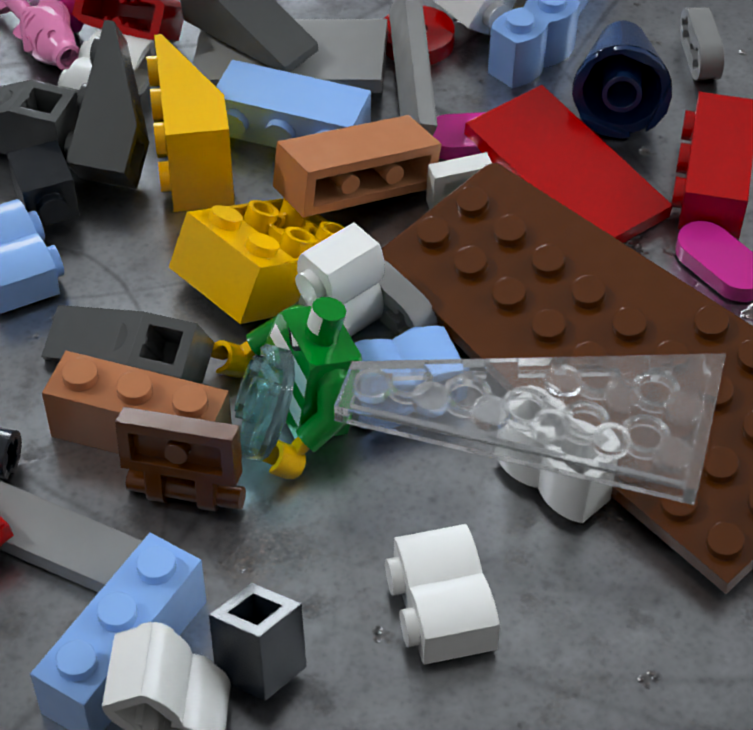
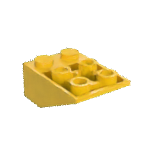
[146,34,235,212]
[169,198,345,324]

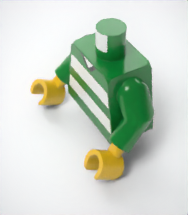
[211,297,363,479]

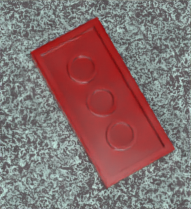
[464,85,673,243]

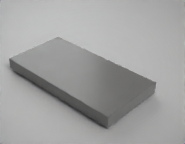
[193,19,388,93]

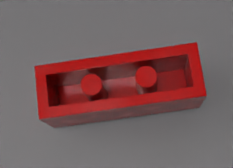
[671,91,753,239]

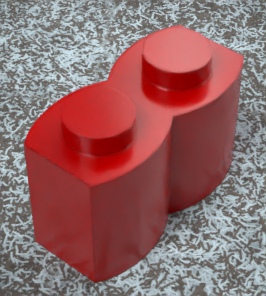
[72,0,184,43]

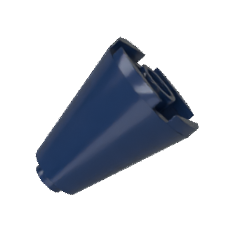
[572,21,672,139]

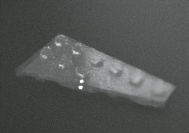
[334,353,726,505]

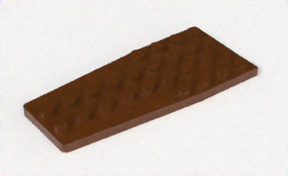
[382,163,753,594]

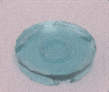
[234,343,295,462]

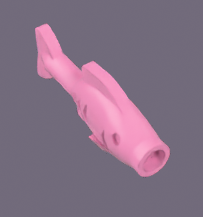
[0,0,80,70]

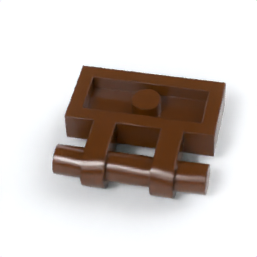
[115,407,246,512]

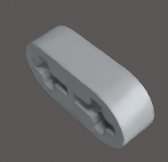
[680,7,724,81]
[379,260,438,336]

